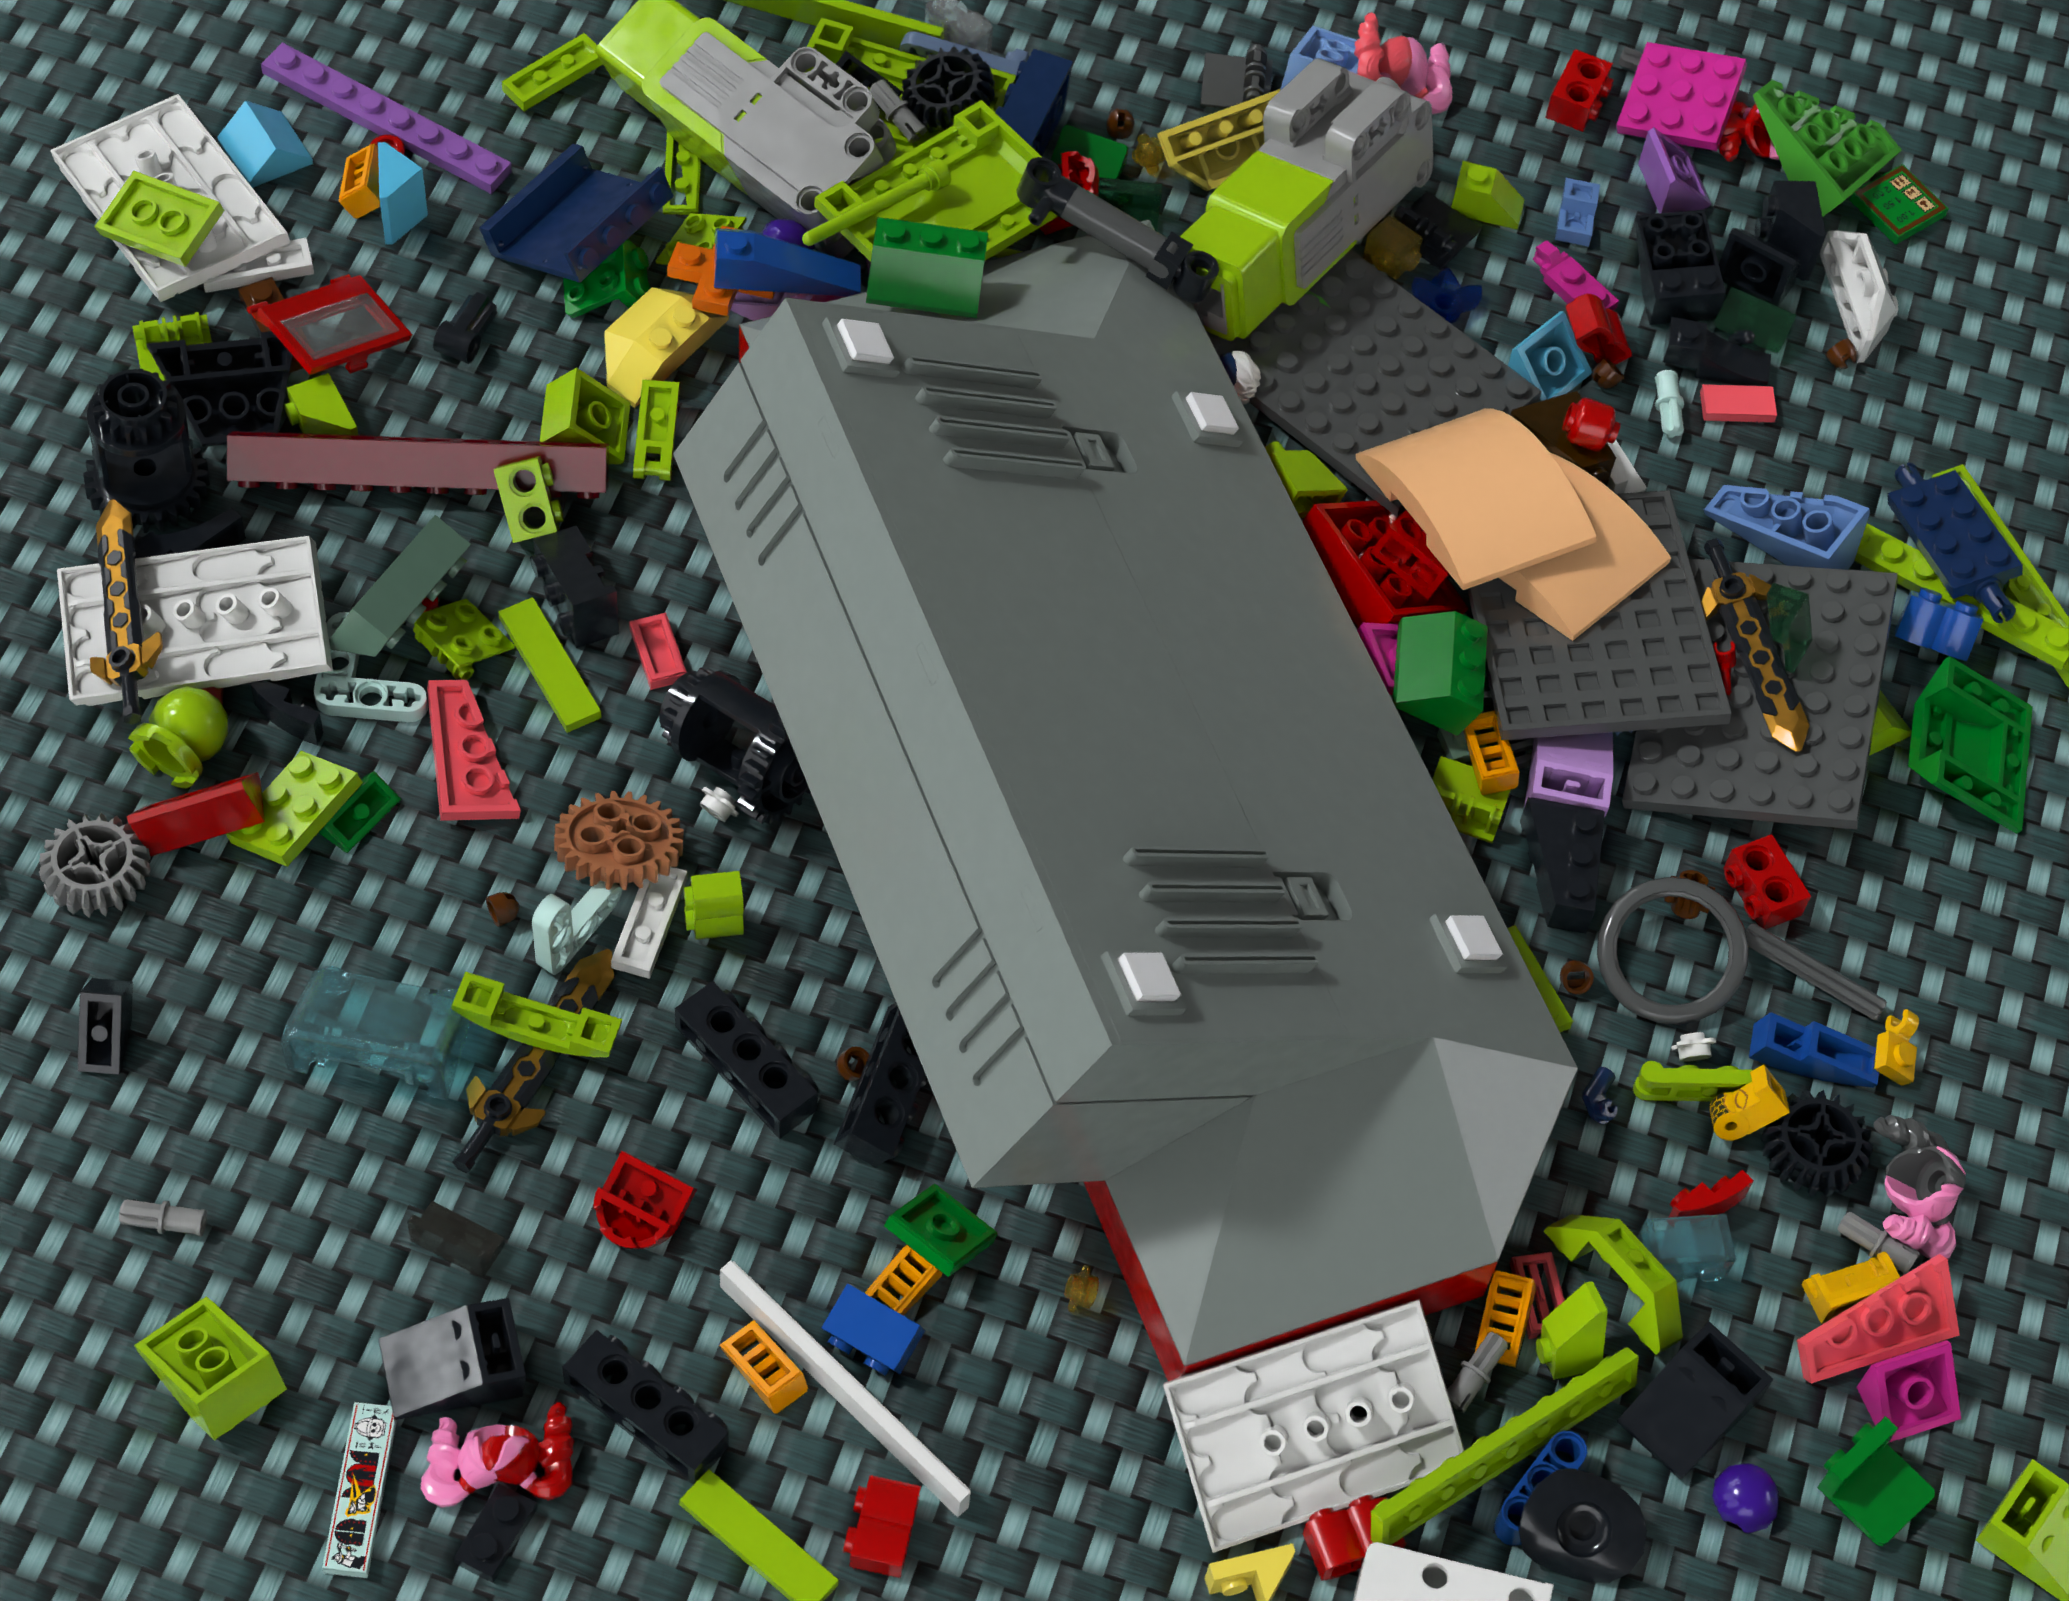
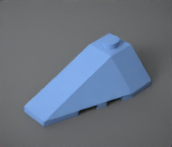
[1704,485,1870,570]

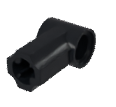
[433,292,497,364]

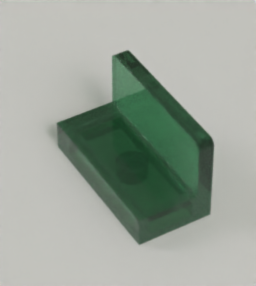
[1098,177,1163,231]
[1714,287,1797,354]
[1767,583,1813,673]

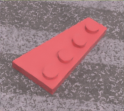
[427,680,521,821]
[1797,1254,1960,1384]

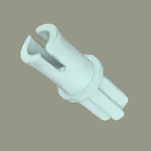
[1655,370,1684,438]

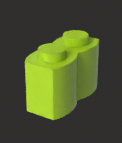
[683,871,744,940]

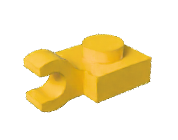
[1874,1009,1919,1086]

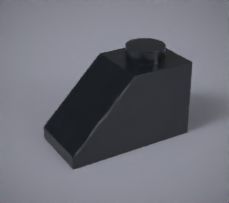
[78,978,133,1075]

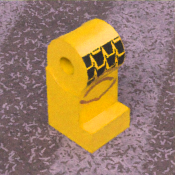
[1710,1064,1790,1141]

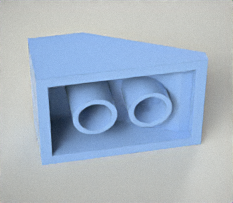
[1281,25,1359,90]

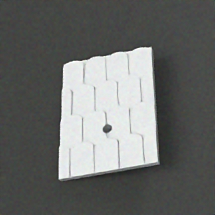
[50,94,291,302]
[57,536,333,706]
[1163,1299,1465,1553]

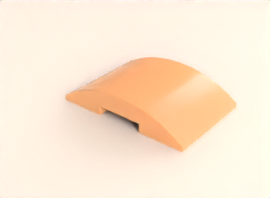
[1356,408,1597,590]
[1499,452,1671,641]

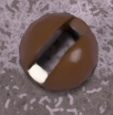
[1106,108,1135,139]
[1825,338,1858,369]
[1592,357,1624,389]
[486,892,520,927]
[1559,960,1594,994]
[836,1046,869,1081]

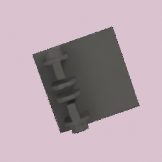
[1200,44,1273,109]

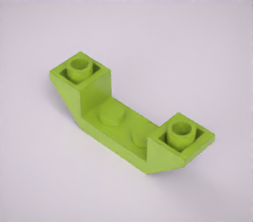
[1544,1214,1683,1355]

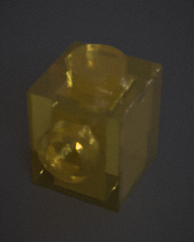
[1363,215,1423,280]

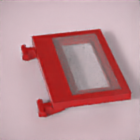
[247,274,412,375]

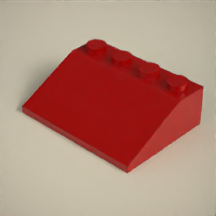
[1302,500,1469,628]

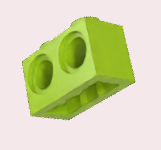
[493,456,564,543]

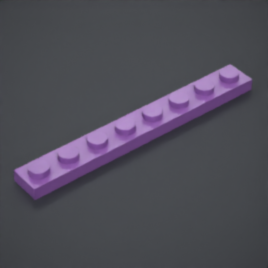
[261,42,512,194]

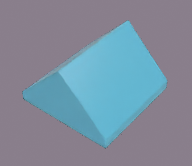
[217,100,313,188]
[378,142,428,245]
[1508,311,1593,402]

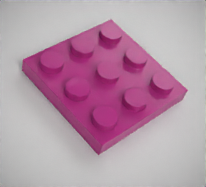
[1616,42,1747,151]

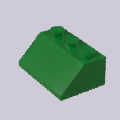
[866,217,988,318]
[1393,611,1488,736]

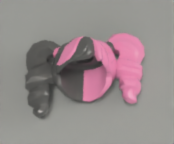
[1873,1115,1966,1259]

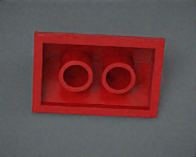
[126,772,265,856]

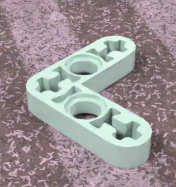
[314,612,428,722]
[532,881,622,975]

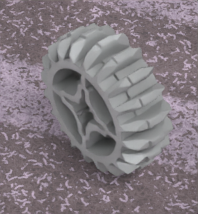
[39,812,151,918]

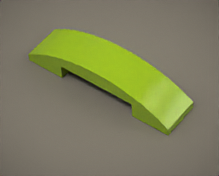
[452,972,622,1057]

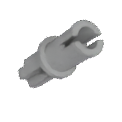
[870,80,927,144]
[119,1200,207,1237]
[1838,1212,1920,1274]
[1447,1332,1508,1413]

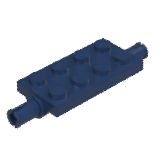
[1888,462,2023,623]

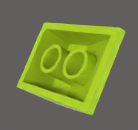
[134,1296,287,1441]

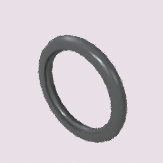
[1597,877,1749,1025]

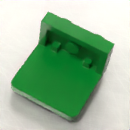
[563,239,651,318]
[1817,1416,1935,1546]

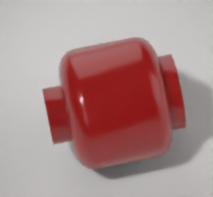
[1562,397,1621,452]

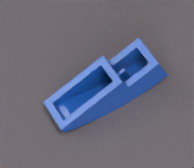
[1749,1012,1879,1088]

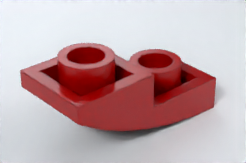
[1666,1170,1754,1229]

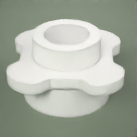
[700,787,739,822]
[1671,1032,1716,1062]

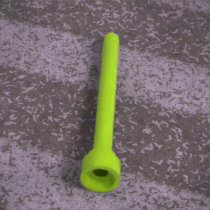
[802,158,951,246]

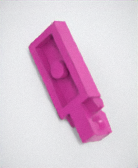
[1533,240,1619,310]

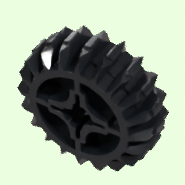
[902,46,995,133]
[1761,1089,1873,1198]

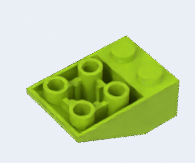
[1975,1459,2069,1601]

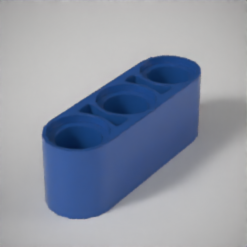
[1494,1431,1587,1546]

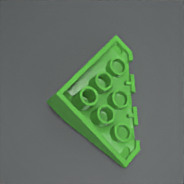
[1752,80,1902,217]

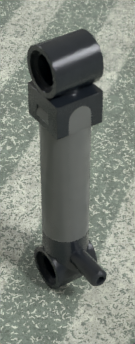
[1016,157,1219,302]

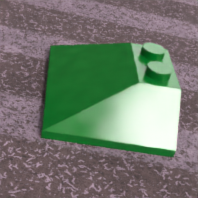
[1908,656,2033,834]

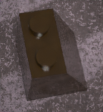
[1510,391,1616,486]

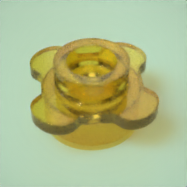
[1132,133,1166,175]
[1064,1265,1099,1313]

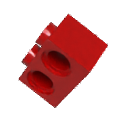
[1545,49,1614,132]
[1370,510,1450,599]
[1723,834,1811,930]

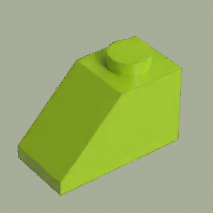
[1451,161,1525,230]
[284,373,358,435]
[1536,1281,1608,1379]

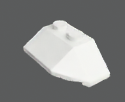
[1820,230,1898,363]

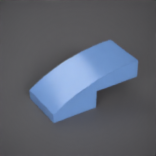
[1555,178,1600,247]

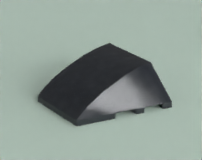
[147,330,297,447]

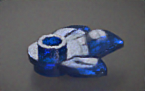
[1412,268,1483,323]

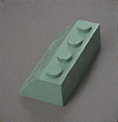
[329,515,471,657]

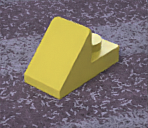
[1205,1543,1295,1601]

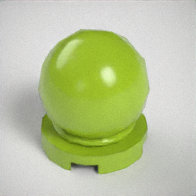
[128,686,228,788]

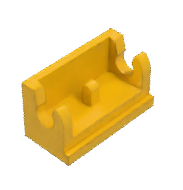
[1801,1251,1902,1324]

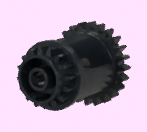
[83,369,210,533]
[659,667,811,825]

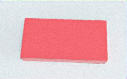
[1700,384,1777,423]
[629,613,687,690]

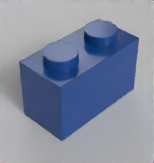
[821,1283,926,1376]

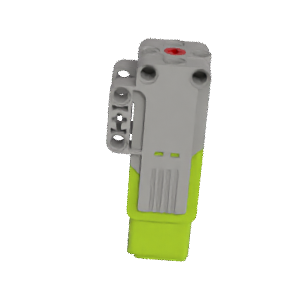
[596,0,896,259]
[1180,58,1433,341]

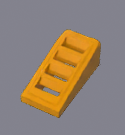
[338,143,380,219]
[1463,710,1520,795]
[865,1244,942,1316]
[1475,1270,1536,1367]
[720,1320,808,1414]

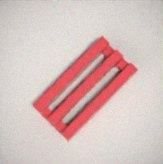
[1509,1252,1565,1339]

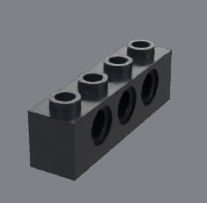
[675,981,818,1139]
[834,1002,928,1167]
[562,1329,729,1485]

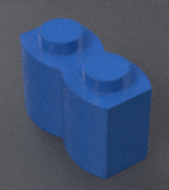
[1894,588,1984,661]

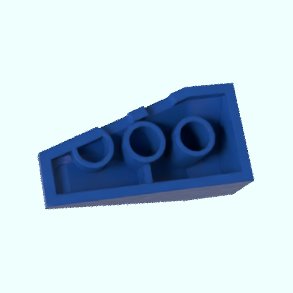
[714,228,861,297]

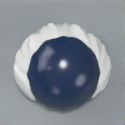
[1219,350,1261,405]

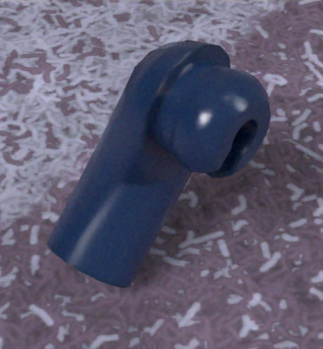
[1582,1067,1618,1124]

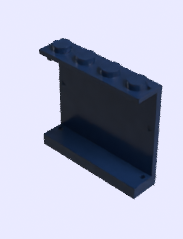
[479,143,674,283]

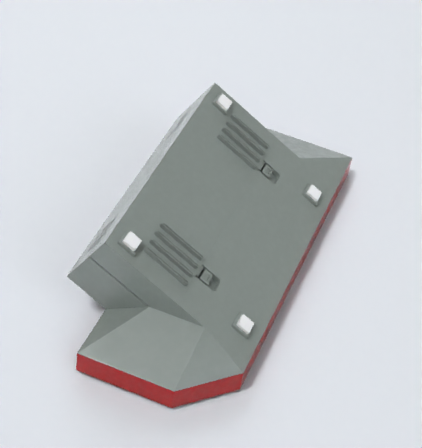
[673,220,1578,1381]

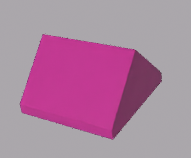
[1857,1340,1961,1443]

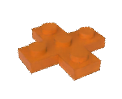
[667,226,775,317]

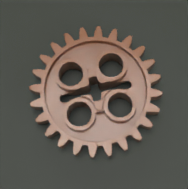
[554,791,684,890]

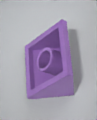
[1638,127,1711,213]

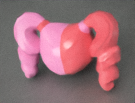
[1354,12,1452,115]

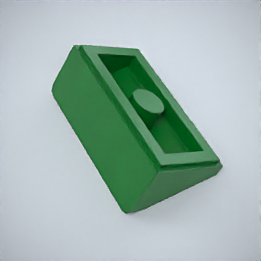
[1051,125,1129,187]
[318,771,401,853]

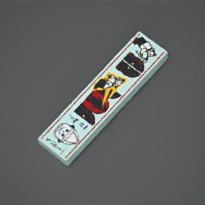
[322,1402,397,1578]

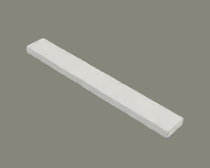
[720,1260,971,1517]

